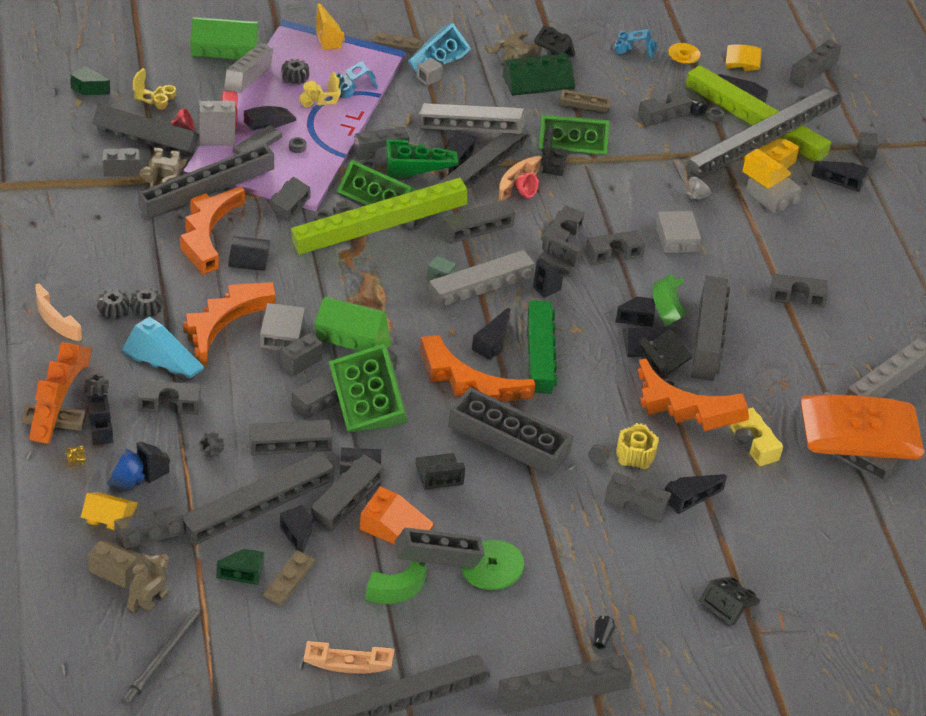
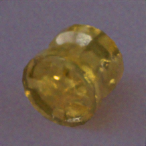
[66,444,85,467]

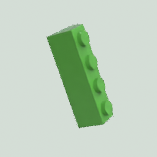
[190,17,260,60]
[539,115,610,155]
[337,160,417,205]
[314,296,391,351]

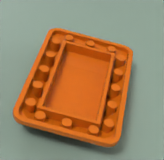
[800,394,924,460]

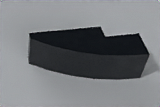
[243,106,296,131]
[87,395,113,445]

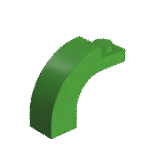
[653,273,687,326]
[366,561,427,604]

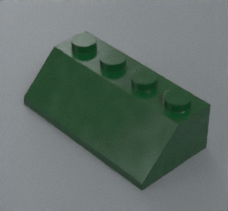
[503,53,575,96]

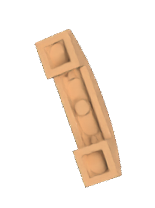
[498,156,542,202]
[36,283,82,341]
[304,641,395,674]

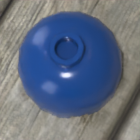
[107,449,145,491]

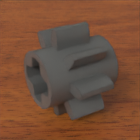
[333,201,353,215]
[84,374,109,396]
[199,432,224,458]

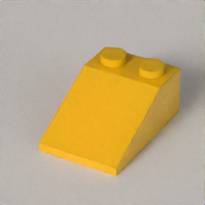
[742,138,799,169]

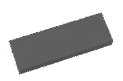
[233,125,282,154]

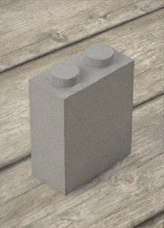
[199,100,235,145]
[746,177,802,214]
[655,211,701,253]
[260,303,305,350]

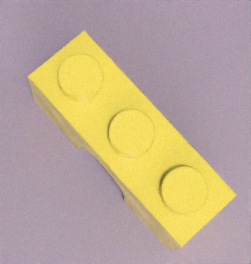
[730,407,783,467]

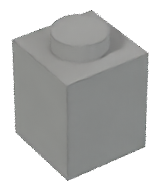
[416,58,443,86]

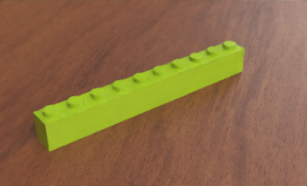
[685,65,831,162]
[291,177,467,255]

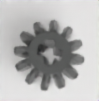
[281,58,310,85]
[130,287,163,318]
[97,289,130,320]

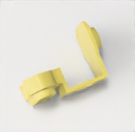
[133,68,176,110]
[299,72,341,108]

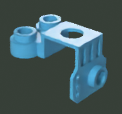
[614,29,657,59]
[336,61,378,98]

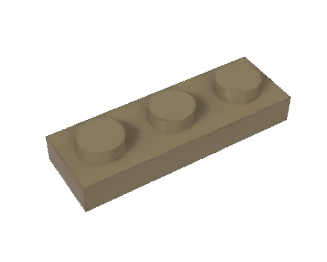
[373,32,424,53]
[559,89,611,113]
[21,404,86,431]
[264,550,315,606]

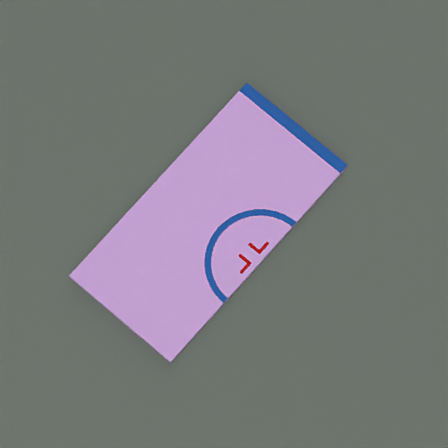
[183,20,406,212]

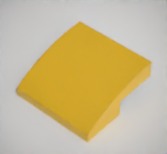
[726,45,762,72]

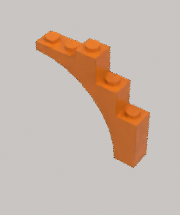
[180,186,245,275]
[183,282,275,366]
[420,335,535,402]
[29,342,92,444]
[637,358,749,431]

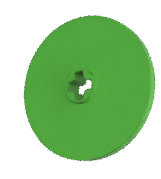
[461,540,524,590]

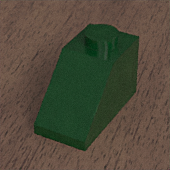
[70,66,110,95]
[216,549,264,585]

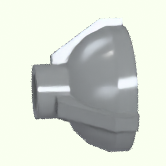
[686,177,712,201]

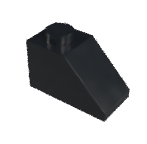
[533,259,563,298]
[615,296,655,327]
[137,442,170,483]
[280,505,314,553]

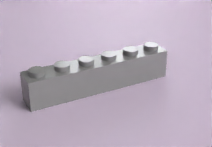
[224,43,274,93]
[419,103,525,134]
[428,250,535,308]
[846,339,926,398]

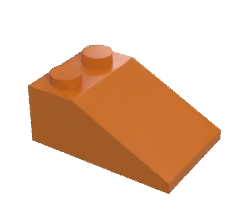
[360,486,434,545]

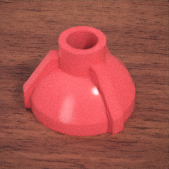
[171,108,194,131]
[514,173,539,199]

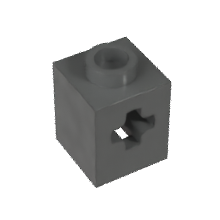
[857,132,878,159]

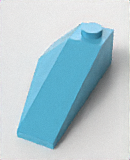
[408,23,471,73]
[122,316,204,379]

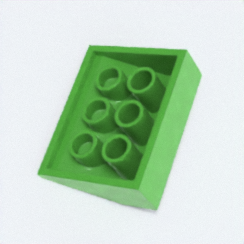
[329,344,408,432]

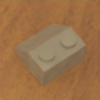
[88,541,146,588]

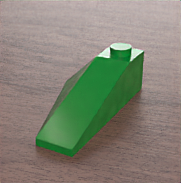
[386,139,458,178]

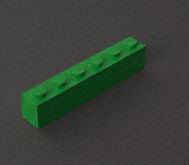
[527,300,557,394]

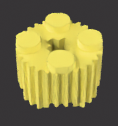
[616,423,659,470]

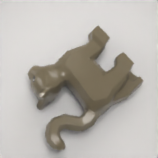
[484,30,542,65]
[139,148,187,187]
[127,553,169,613]

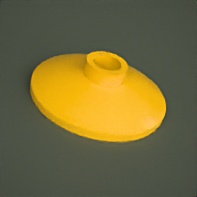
[668,43,700,64]

